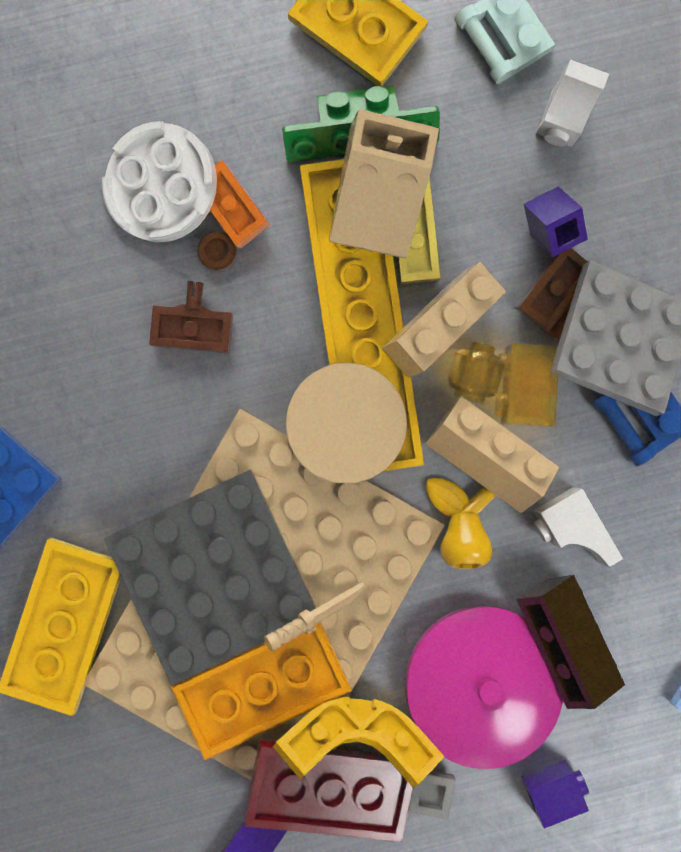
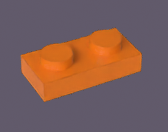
[210,160,271,249]

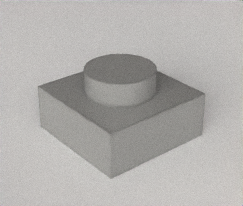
[408,770,456,820]

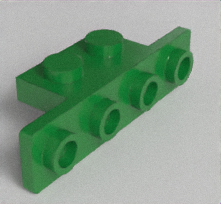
[282,85,440,162]

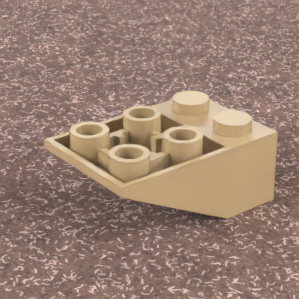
[329,109,439,259]

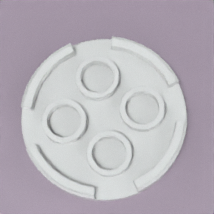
[102,121,217,242]

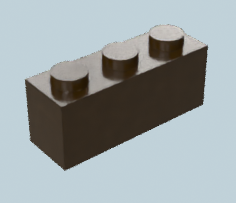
[516,575,625,709]

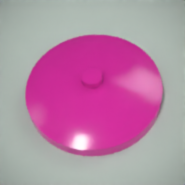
[405,605,563,769]

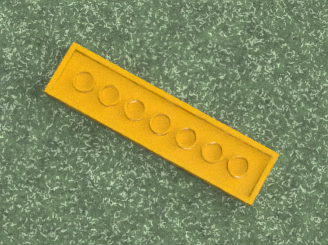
[300,159,424,471]

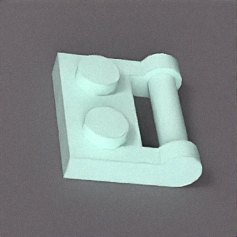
[454,0,555,84]

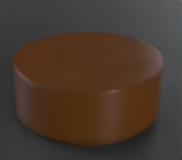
[197,231,238,272]

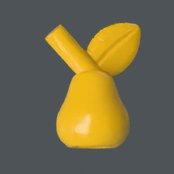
[426,478,496,569]

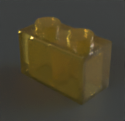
[495,343,558,428]

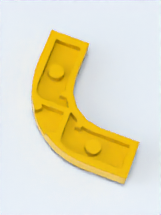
[273,696,445,788]

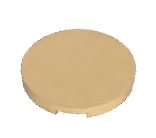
[286,363,407,484]

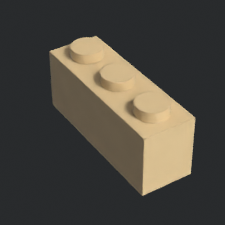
[382,261,506,377]
[425,396,560,513]

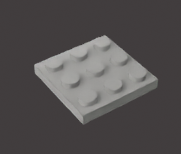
[550,260,681,416]

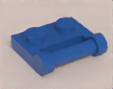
[592,392,681,467]

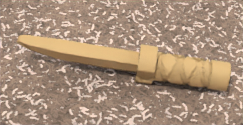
[264,583,366,651]

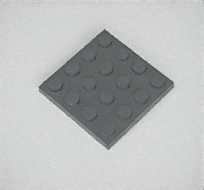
[104,469,316,685]

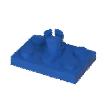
[0,428,62,549]

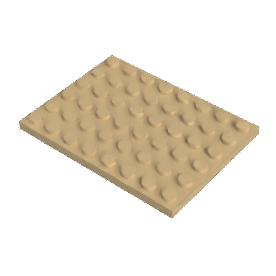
[85,409,445,780]

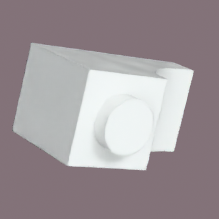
[536,59,609,147]
[533,487,623,567]

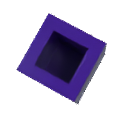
[523,186,588,257]
[521,760,590,829]

